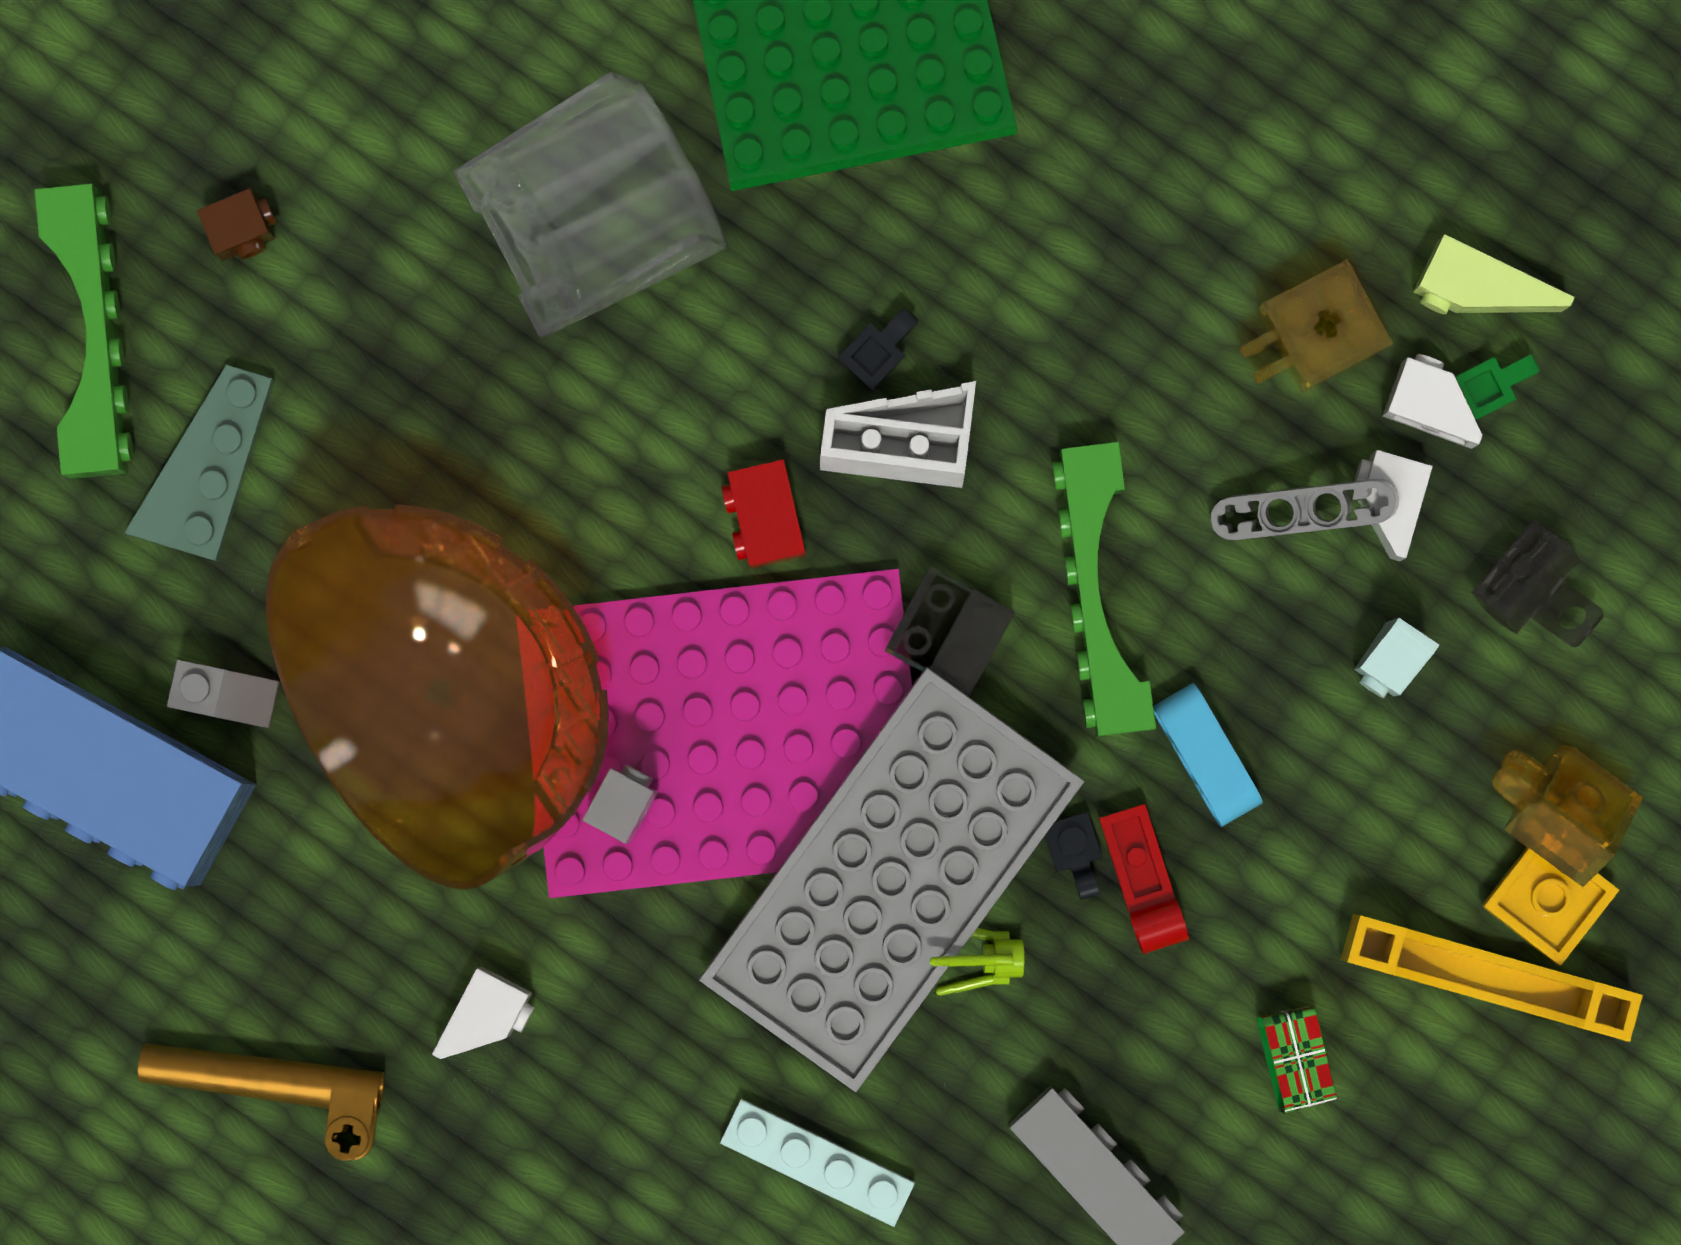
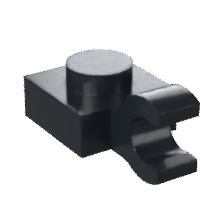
[838,308,918,391]
[1045,812,1102,900]

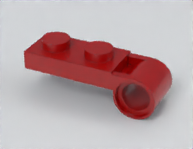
[1098,804,1189,954]

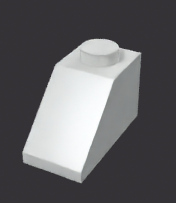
[1382,354,1482,449]
[1354,450,1432,562]
[432,966,535,1059]

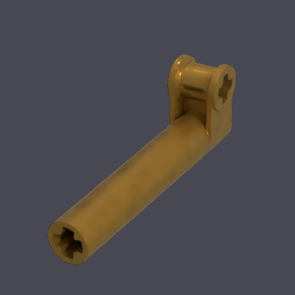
[138,1043,384,1161]

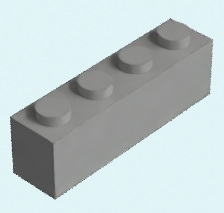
[1008,1086,1185,1245]

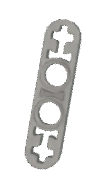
[1211,479,1399,540]

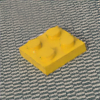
[1481,830,1619,966]

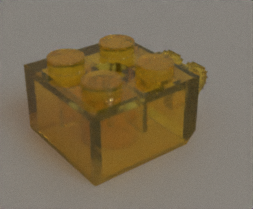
[1239,259,1393,393]
[1492,746,1643,887]

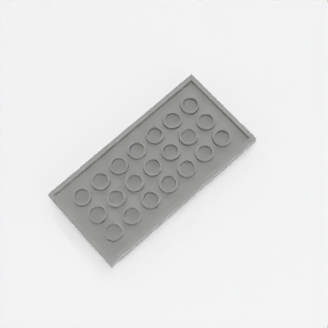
[699,666,1084,1092]

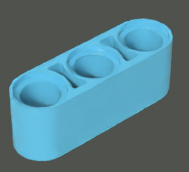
[1153,683,1263,827]

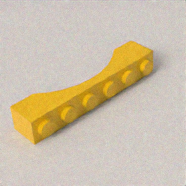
[1340,914,1643,1042]

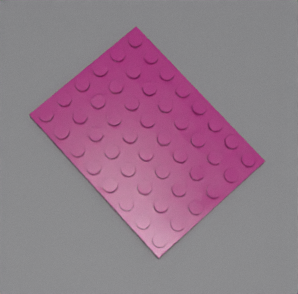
[518,569,912,898]

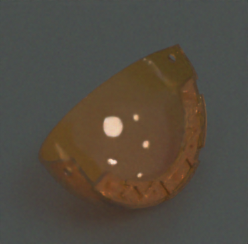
[266,504,609,889]

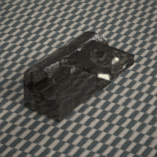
[1472,520,1604,647]

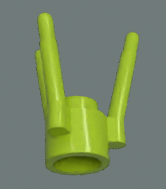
[929,928,1024,996]

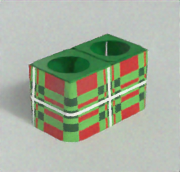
[1257,1007,1337,1114]

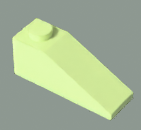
[1413,234,1575,314]

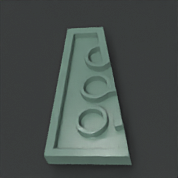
[124,365,275,562]

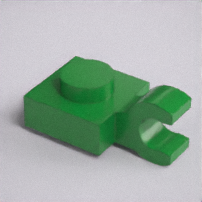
[1455,354,1540,421]

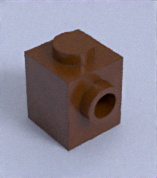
[197,188,277,261]

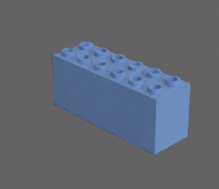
[0,646,257,890]

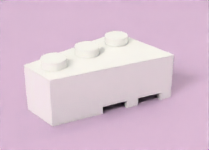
[820,381,976,488]

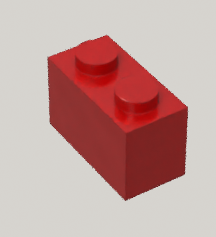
[721,459,806,569]

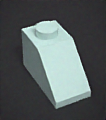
[1354,618,1439,698]

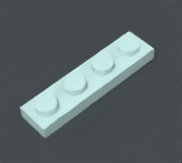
[720,1098,915,1227]

